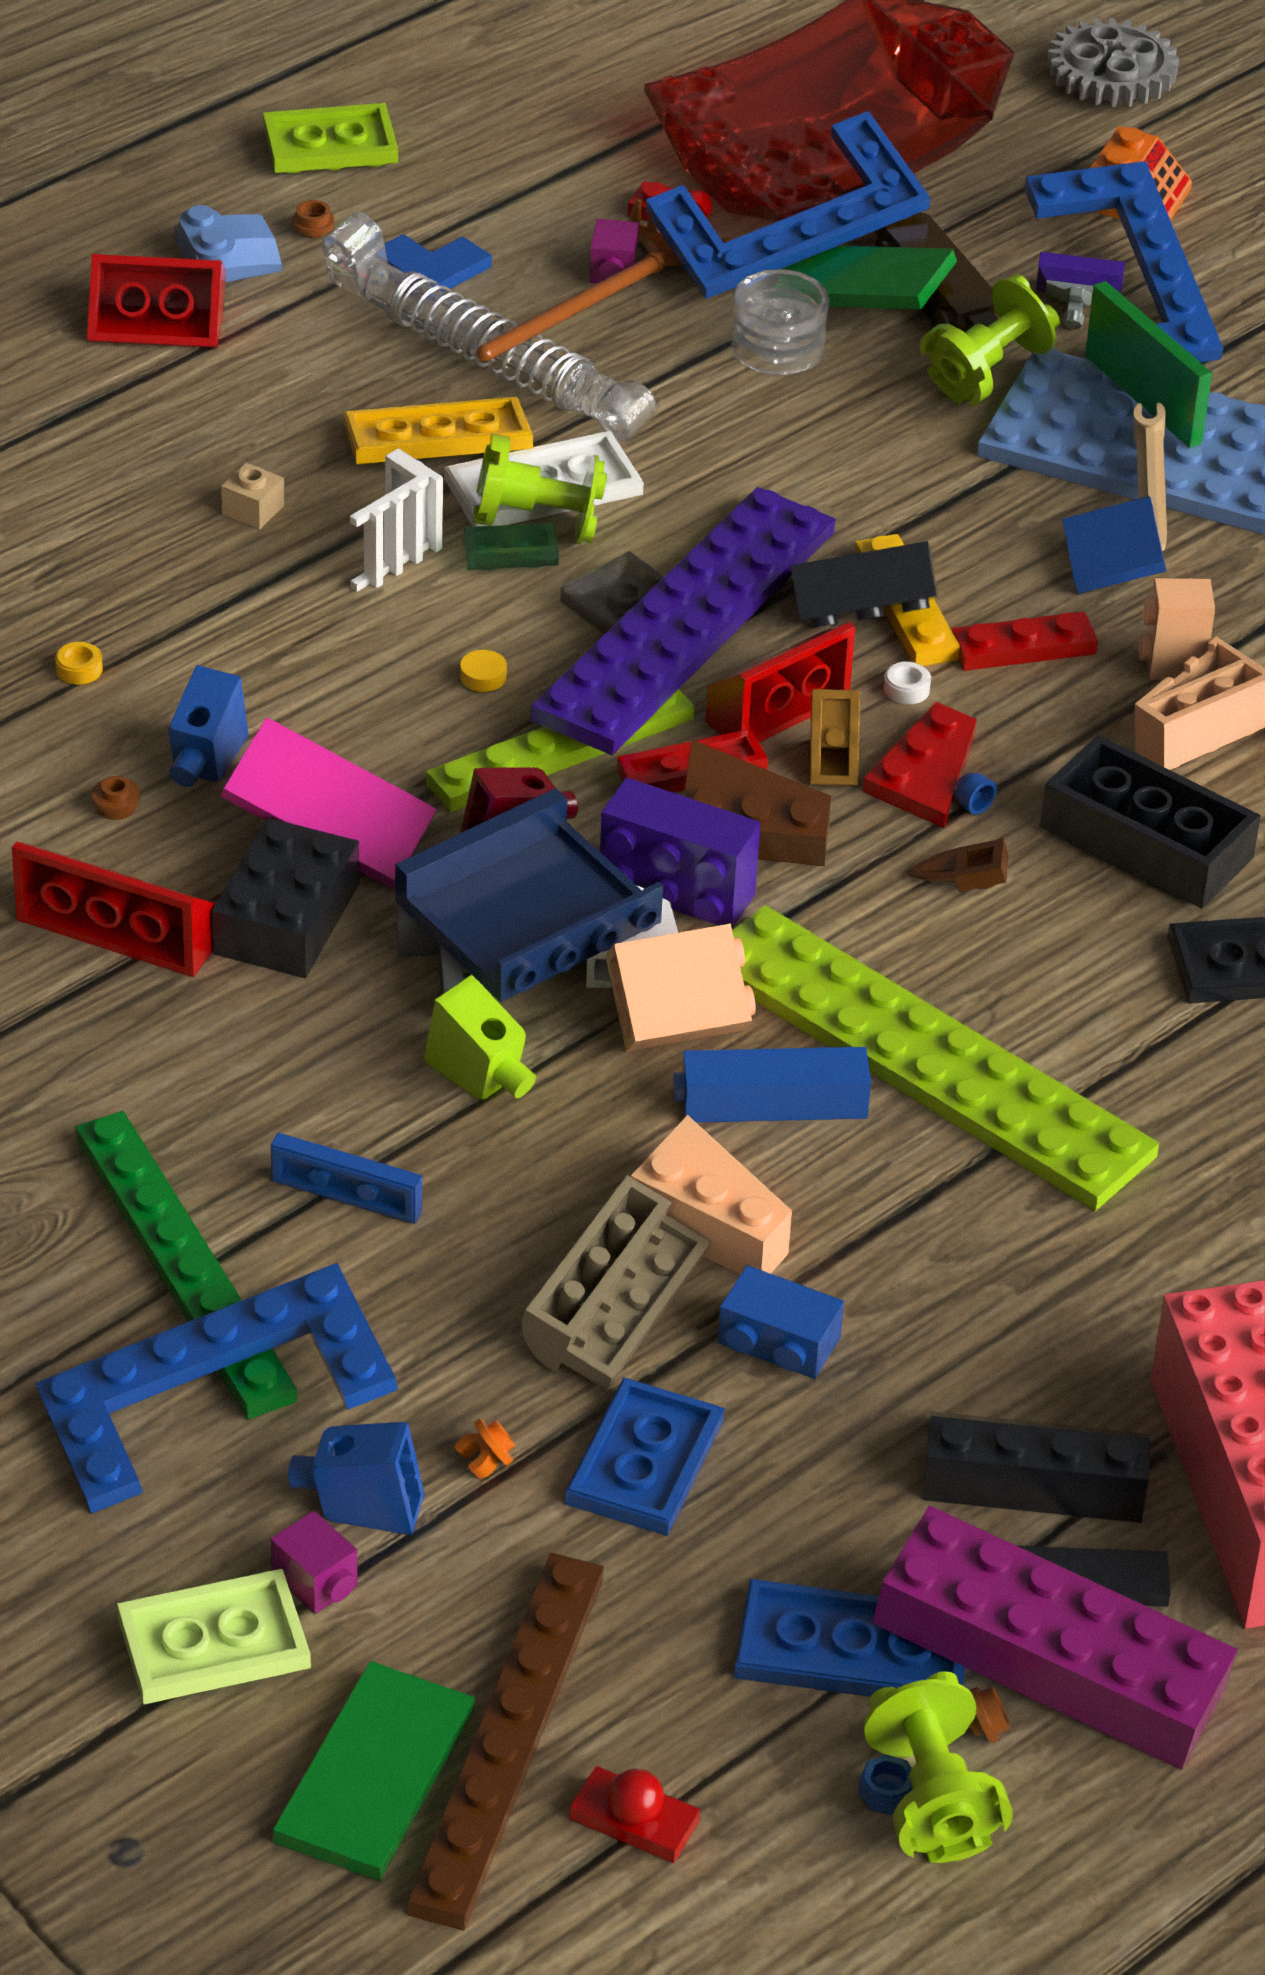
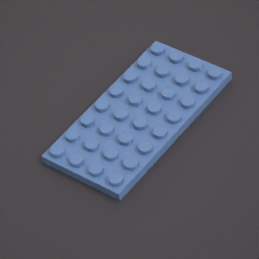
[977,349,1265,535]

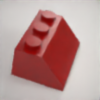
[87,254,226,348]
[705,622,855,742]

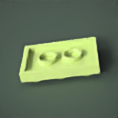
[117,1569,311,1705]

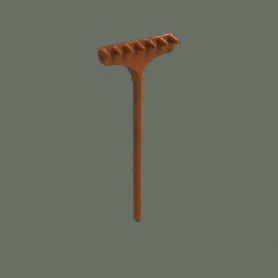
[476,199,729,362]

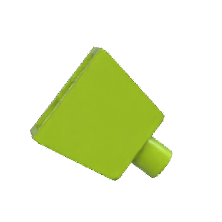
[423,975,536,1099]

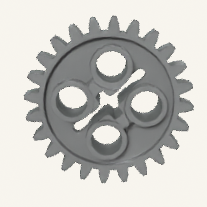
[1047,18,1179,107]

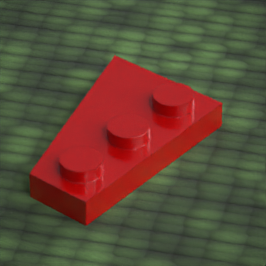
[863,702,977,828]

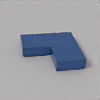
[372,234,492,300]

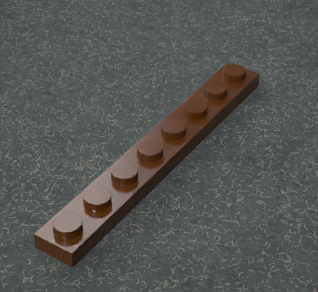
[408,1552,604,1931]

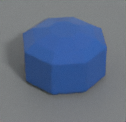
[858,1754,913,1815]

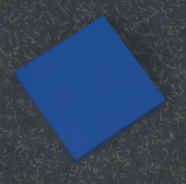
[1062,496,1167,594]

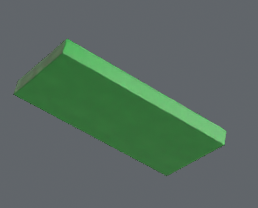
[767,246,957,310]
[1085,281,1212,448]
[273,1661,475,1881]

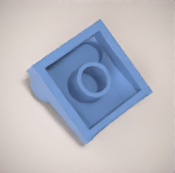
[174,205,282,282]

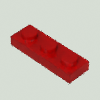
[952,611,1098,671]
[617,729,768,793]

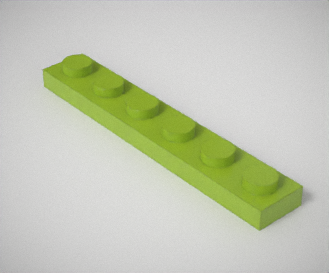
[426,689,694,813]

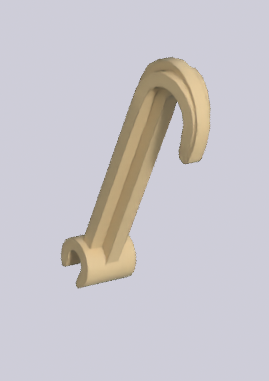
[1133,403,1167,551]

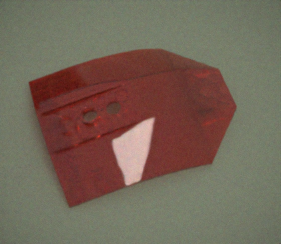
[644,0,1014,222]

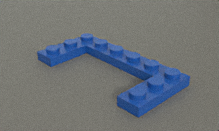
[646,111,930,299]
[1024,161,1223,362]
[35,1263,398,1514]

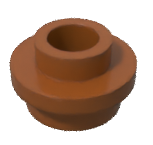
[292,200,334,238]
[92,776,140,820]
[970,1686,1011,1744]

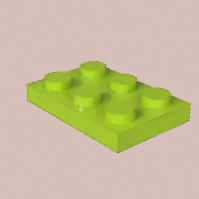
[263,103,398,174]

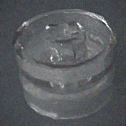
[731,269,829,375]

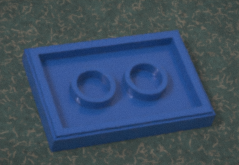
[565,1377,725,1536]

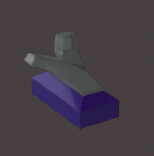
[1036,252,1125,330]

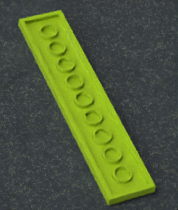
[732,905,1159,1211]

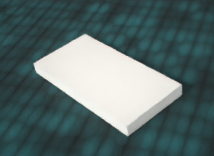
[444,431,644,532]

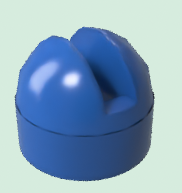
[955,772,997,815]

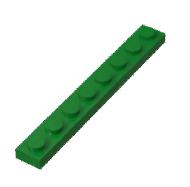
[76,1110,297,1420]

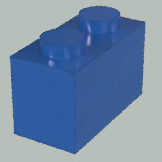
[718,1265,844,1379]

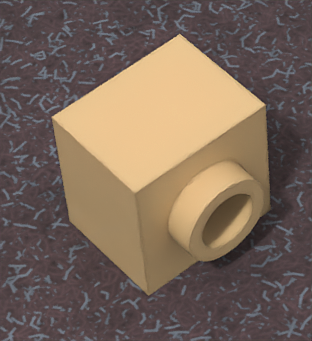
[221,463,284,530]

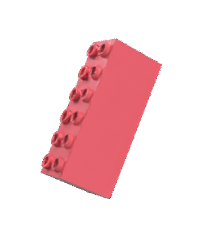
[1150,1280,1265,1629]

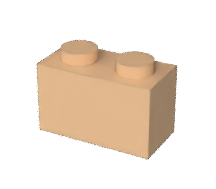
[1139,578,1215,680]

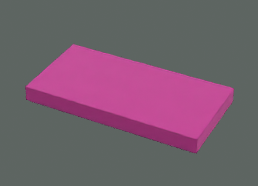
[221,717,437,889]

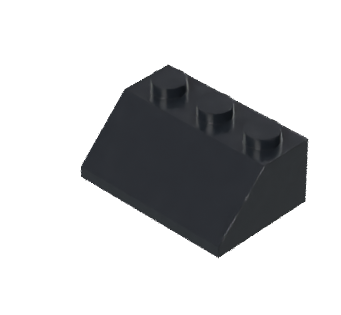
[791,541,938,629]

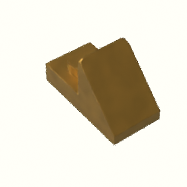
[808,689,860,786]

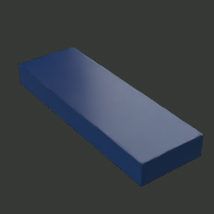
[271,1132,423,1224]

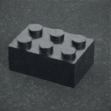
[212,817,359,979]

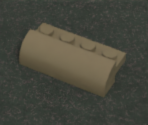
[521,1175,711,1390]

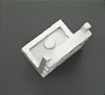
[350,448,443,592]

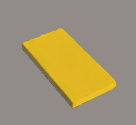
[344,397,533,464]

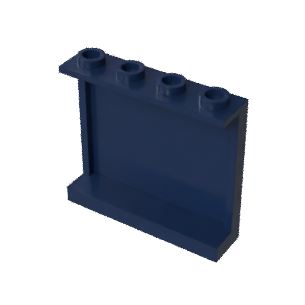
[395,788,663,1002]

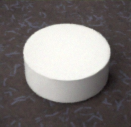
[883,662,931,704]

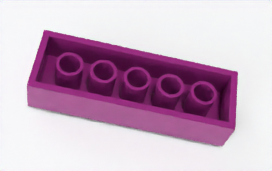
[872,1505,1238,1770]

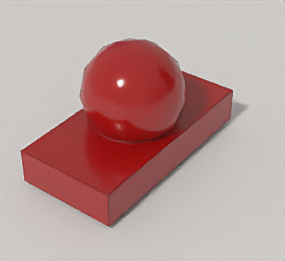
[569,1765,700,1863]

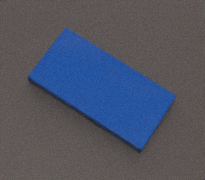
[734,1579,965,1697]

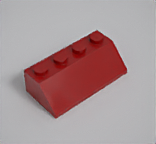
[11,841,216,977]

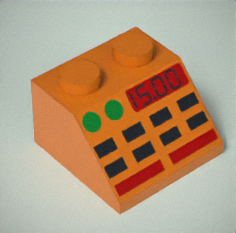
[1091,126,1192,220]

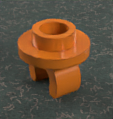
[454,1418,516,1479]

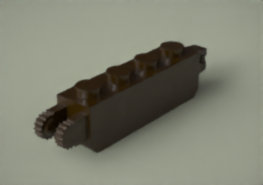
[874,212,998,333]

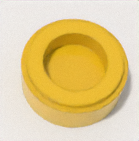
[55,642,103,685]
[460,650,507,693]

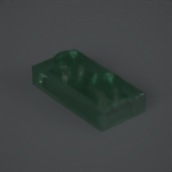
[463,523,559,570]

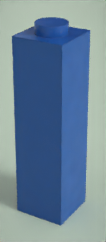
[673,1047,871,1123]

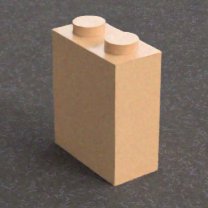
[605,924,756,1052]

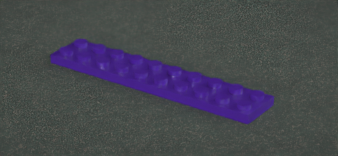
[530,487,836,756]

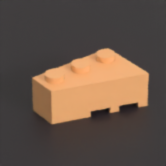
[1135,636,1265,770]
[631,1115,792,1275]

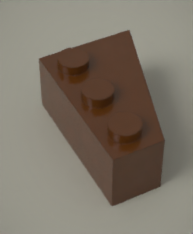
[684,740,831,866]

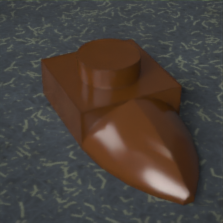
[909,839,1009,892]

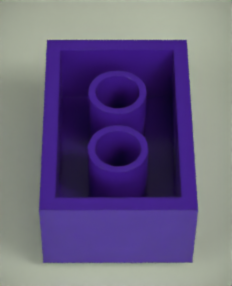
[600,777,760,929]

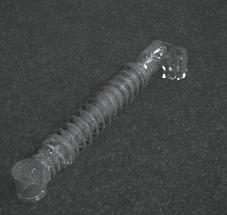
[323,212,657,442]

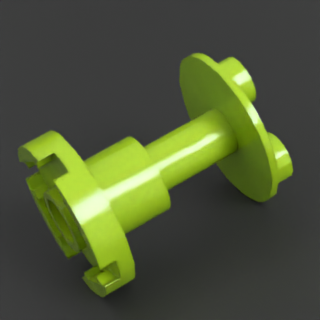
[920,273,1060,407]
[473,433,607,545]
[863,1671,1013,1863]

